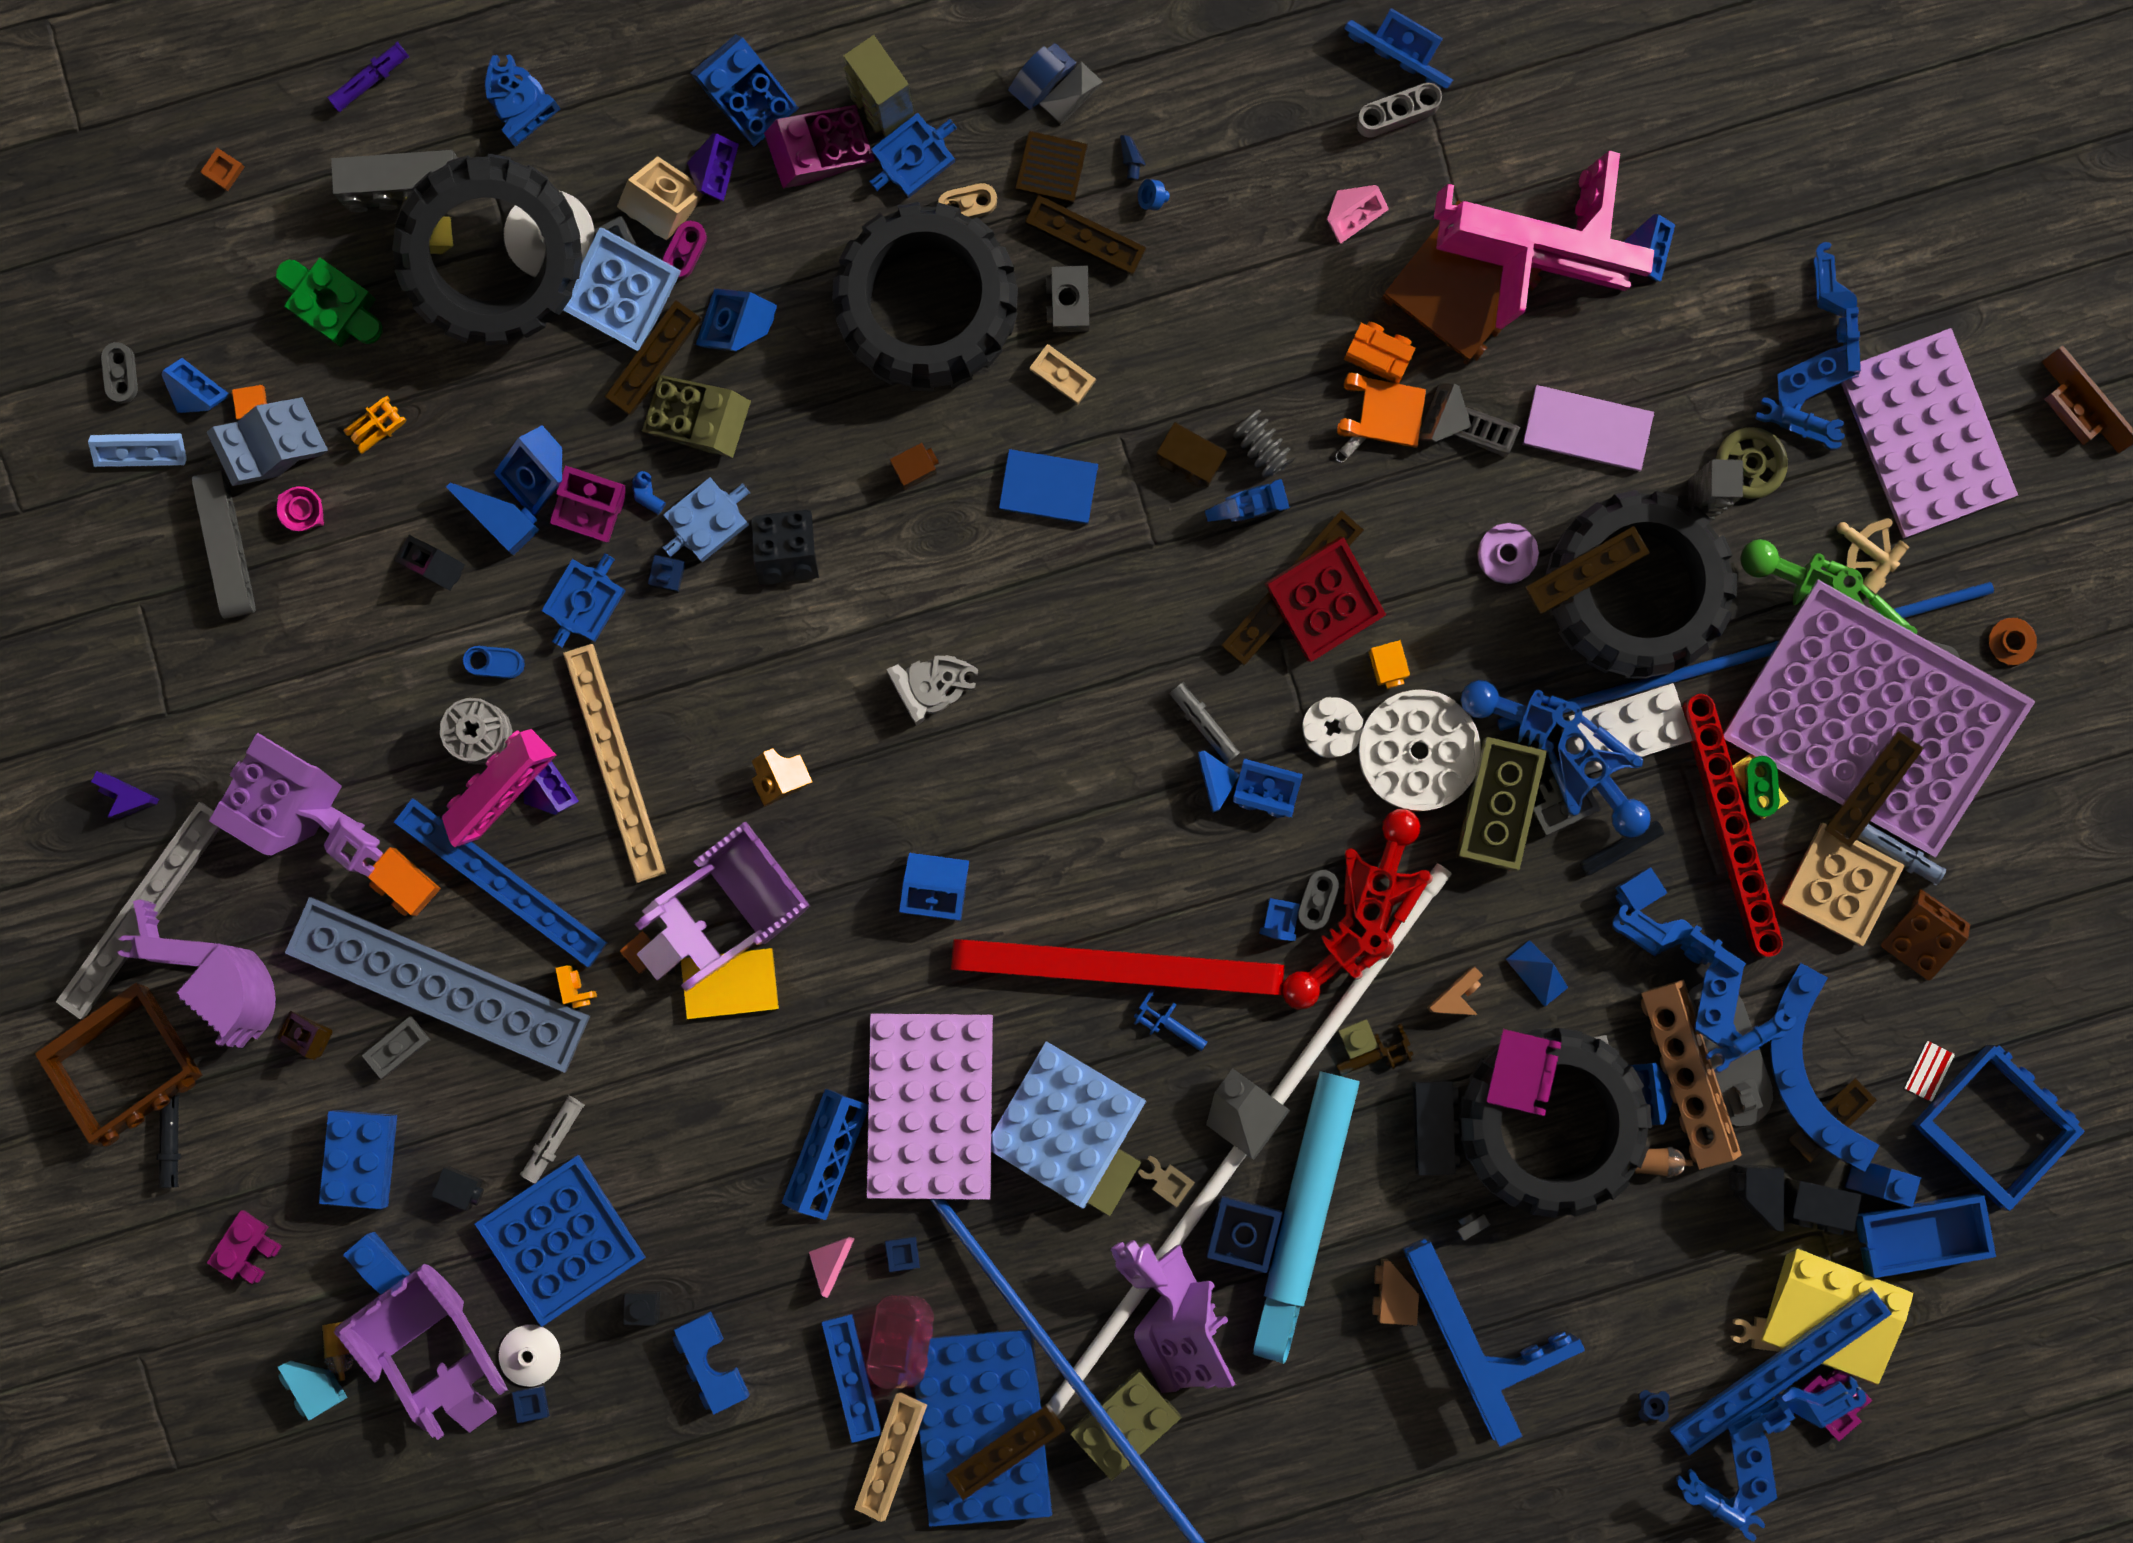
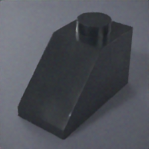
[394,535,465,591]

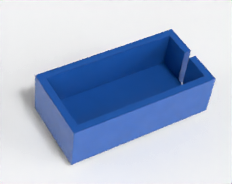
[1856,1194,1996,1278]

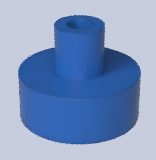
[1138,179,1170,211]

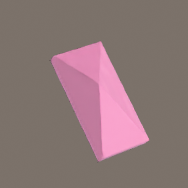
[1327,185,1389,244]
[809,1237,855,1298]

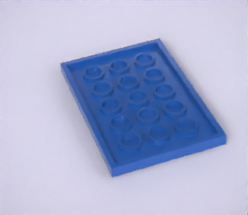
[910,1329,1052,1527]

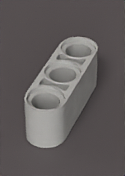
[1356,83,1442,138]

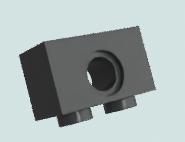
[1046,266,1089,333]

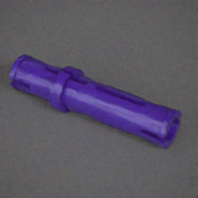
[327,42,410,112]

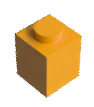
[1368,640,1410,689]

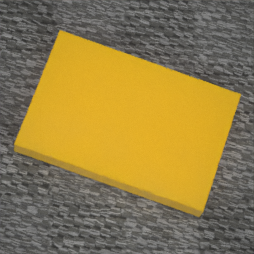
[681,948,779,1019]

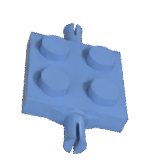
[663,477,750,562]

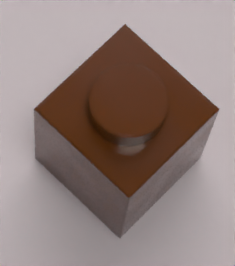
[890,443,939,490]

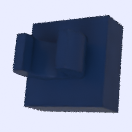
[648,555,685,592]

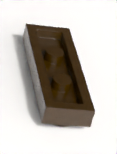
[1787,1078,1877,1163]

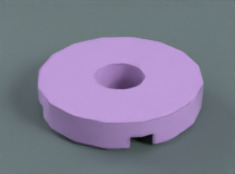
[1477,523,1539,584]

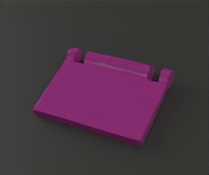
[1486,1029,1561,1116]

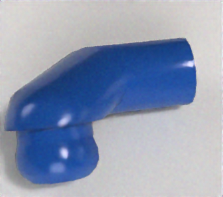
[632,471,666,515]

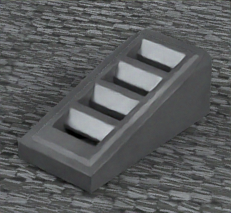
[1453,407,1520,458]

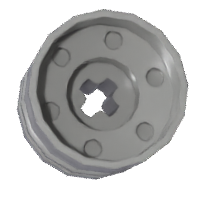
[440,698,512,765]

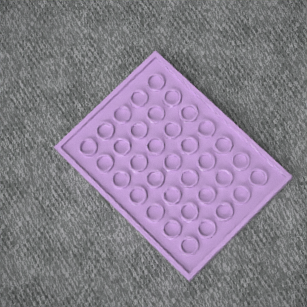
[1723,579,2035,857]

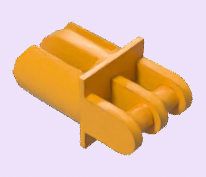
[343,396,406,454]

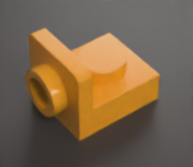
[555,965,597,1009]

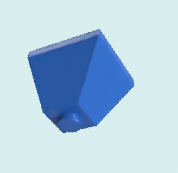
[696,288,777,351]
[494,425,562,516]

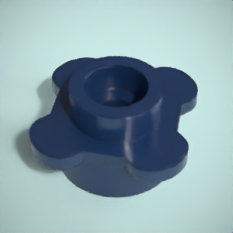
[1638,1390,1670,1422]

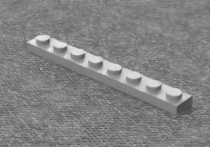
[56,802,221,1020]

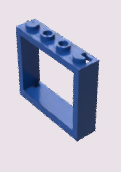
[1912,1045,2085,1211]

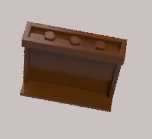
[1382,200,1543,365]

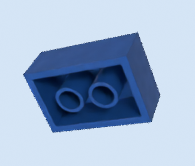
[319,1110,397,1209]

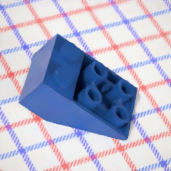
[690,34,798,147]

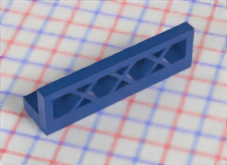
[782,1089,869,1220]

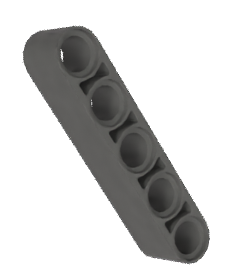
[192,470,255,619]

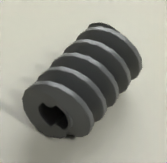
[1233,409,1296,478]

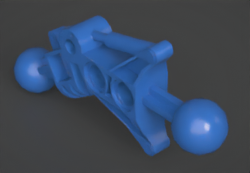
[1460,680,1651,838]

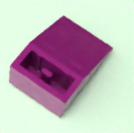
[764,105,875,189]

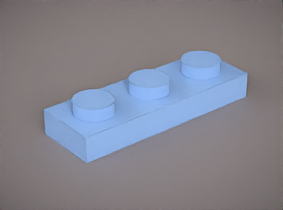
[88,433,187,467]

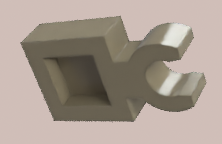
[1138,1156,1195,1207]

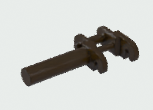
[1336,1023,1414,1076]

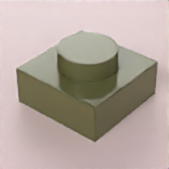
[1338,1019,1379,1059]

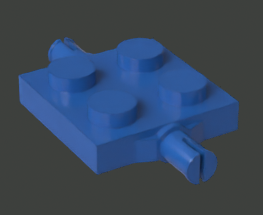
[869,113,957,198]
[541,553,626,648]

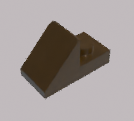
[277,1011,332,1060]

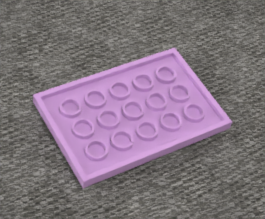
[1841,328,2018,539]
[867,1014,993,1200]

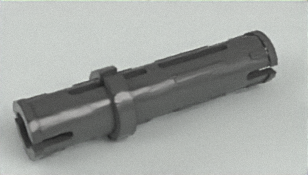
[1169,682,1241,764]

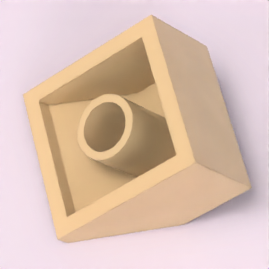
[617,156,704,240]

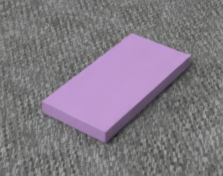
[1522,385,1654,472]

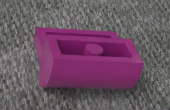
[550,465,626,542]

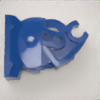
[485,55,560,147]
[1205,479,1290,522]

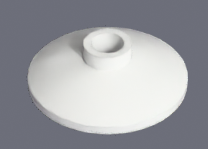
[499,1324,561,1387]

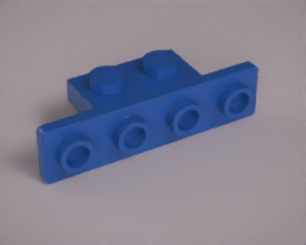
[1344,8,1453,89]

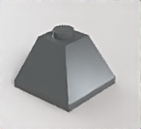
[1206,1068,1290,1160]

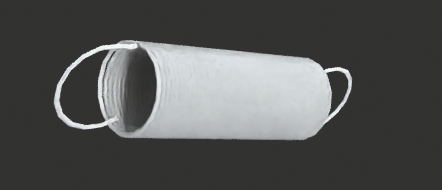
[1336,436,1367,462]

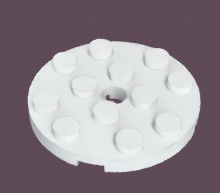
[1358,690,1481,811]

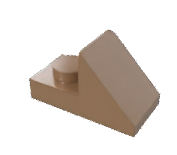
[1427,966,1483,1015]

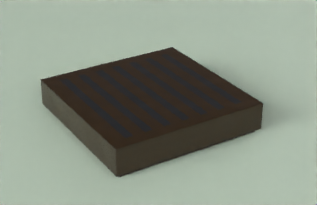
[1016,131,1088,204]

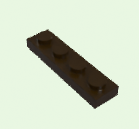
[1025,195,1146,276]
[605,300,701,416]
[1525,526,1650,615]
[1824,730,1924,848]
[946,1404,1066,1500]

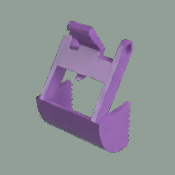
[635,822,810,992]
[117,899,276,1048]
[334,1264,507,1440]

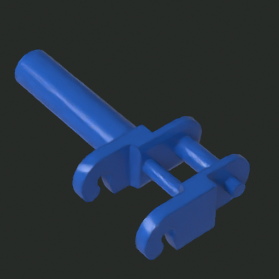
[1134,988,1207,1052]

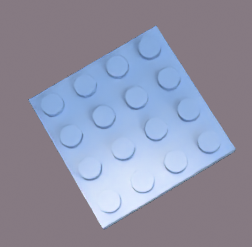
[991,1041,1146,1208]

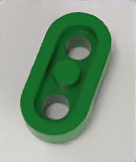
[1745,756,1780,817]

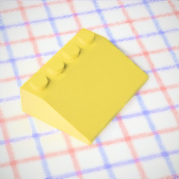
[1761,1249,1913,1385]

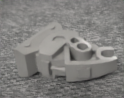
[886,655,978,726]

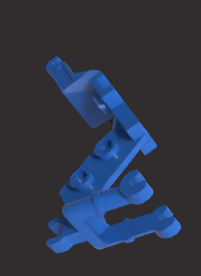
[1756,242,1861,451]
[1612,905,1797,1074]
[1676,1376,1866,1541]

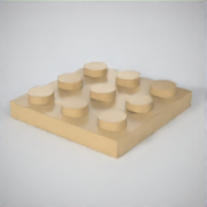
[1779,823,1905,946]

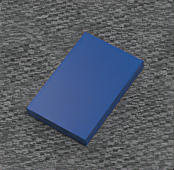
[999,449,1098,524]

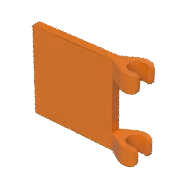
[1337,373,1426,448]

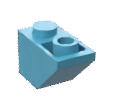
[278,1361,348,1420]

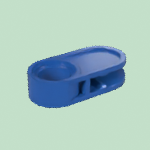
[463,646,525,679]

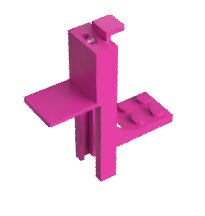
[1434,151,1654,329]

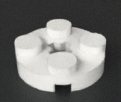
[1302,697,1363,758]

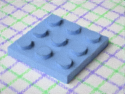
[563,228,681,351]

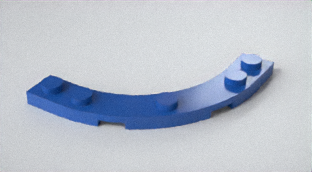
[1770,963,1880,1173]

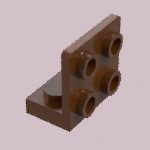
[1881,889,1971,981]

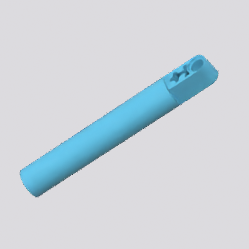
[1254,1071,1360,1364]

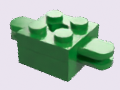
[276,257,383,347]

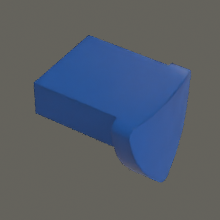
[1259,898,1300,941]

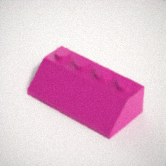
[442,729,556,847]

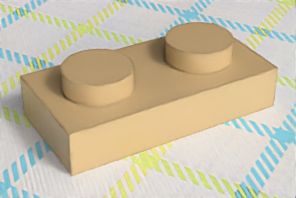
[1030,344,1096,405]

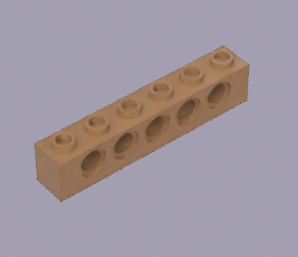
[1641,979,1742,1170]

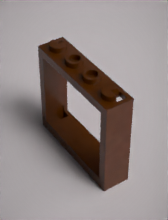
[35,983,203,1147]

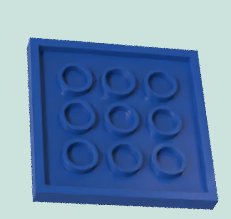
[475,1155,646,1327]

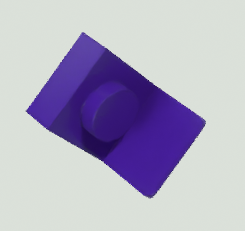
[91,771,159,819]

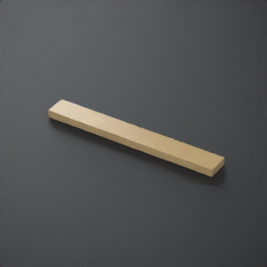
[563,644,667,883]

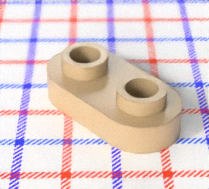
[938,183,997,219]

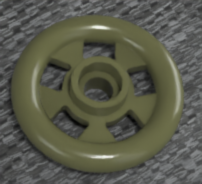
[1716,427,1788,499]

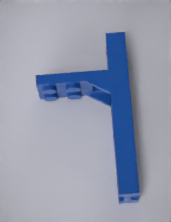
[1402,1238,1585,1447]

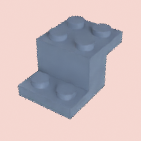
[207,397,328,486]

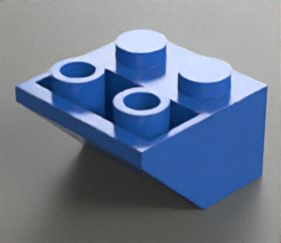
[899,853,969,921]

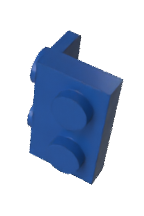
[1233,759,1303,818]

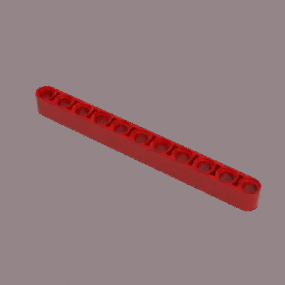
[951,939,1285,995]

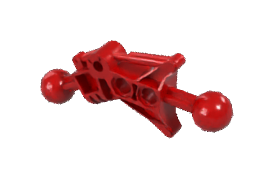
[1282,809,1433,1010]

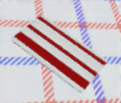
[1905,1041,1954,1102]

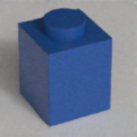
[1615,867,1667,913]

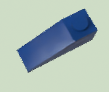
[446,483,540,555]
[343,1232,410,1295]

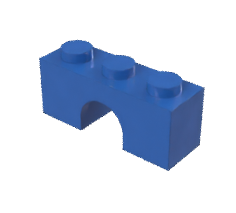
[673,1311,750,1415]

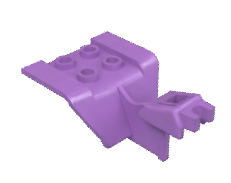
[209,733,383,876]
[1111,1240,1235,1393]

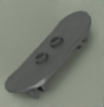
[1689,982,1773,1126]

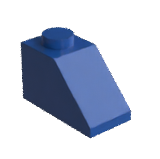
[1845,1163,1921,1207]

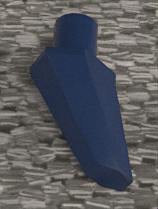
[1120,135,1146,181]

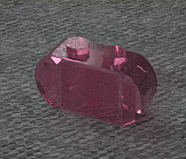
[866,1295,934,1389]

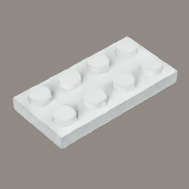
[1558,683,1693,775]

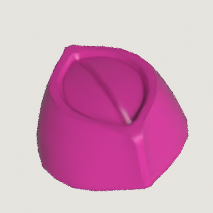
[277,486,324,531]

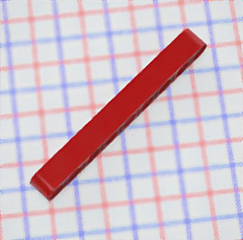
[1682,694,1783,957]

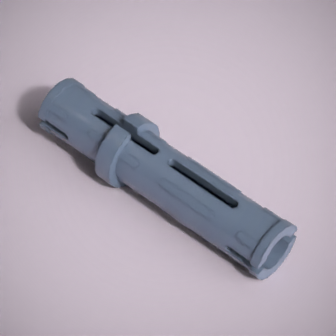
[1857,823,1946,886]

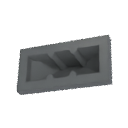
[1040,62,1103,125]
[1419,384,1471,442]

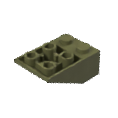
[642,375,751,458]

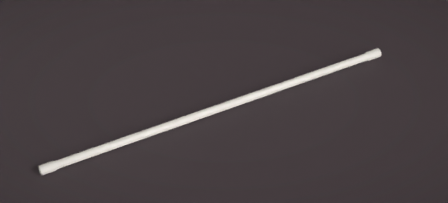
[1047,863,1452,1416]

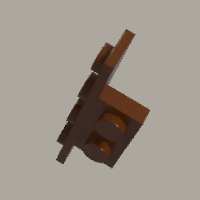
[2041,345,2133,454]

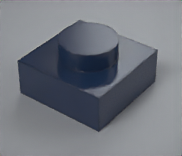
[885,1236,920,1272]
[512,1385,550,1423]

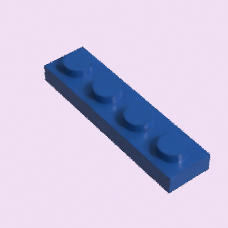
[822,1314,882,1443]

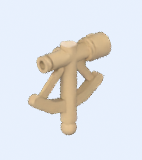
[1837,518,1909,594]

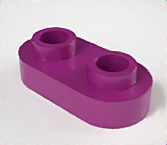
[663,221,707,280]

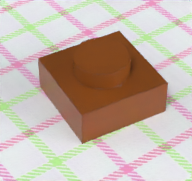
[201,148,245,191]
[620,931,652,974]

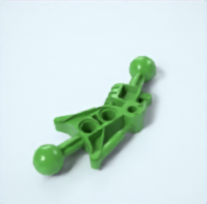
[1740,539,1917,634]

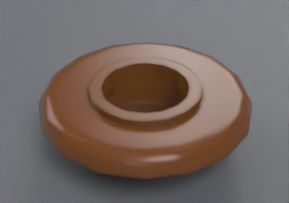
[1989,618,2037,665]

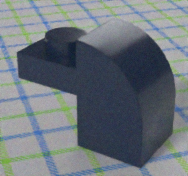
[1008,43,1077,110]

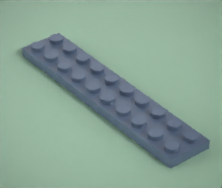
[285,897,590,1073]

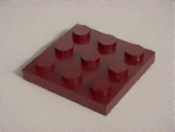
[1264,536,1386,662]

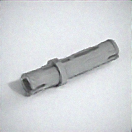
[520,1095,585,1184]

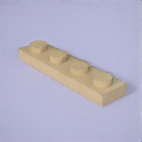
[855,1393,927,1522]

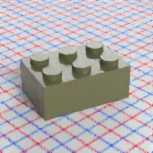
[1070,1368,1181,1481]

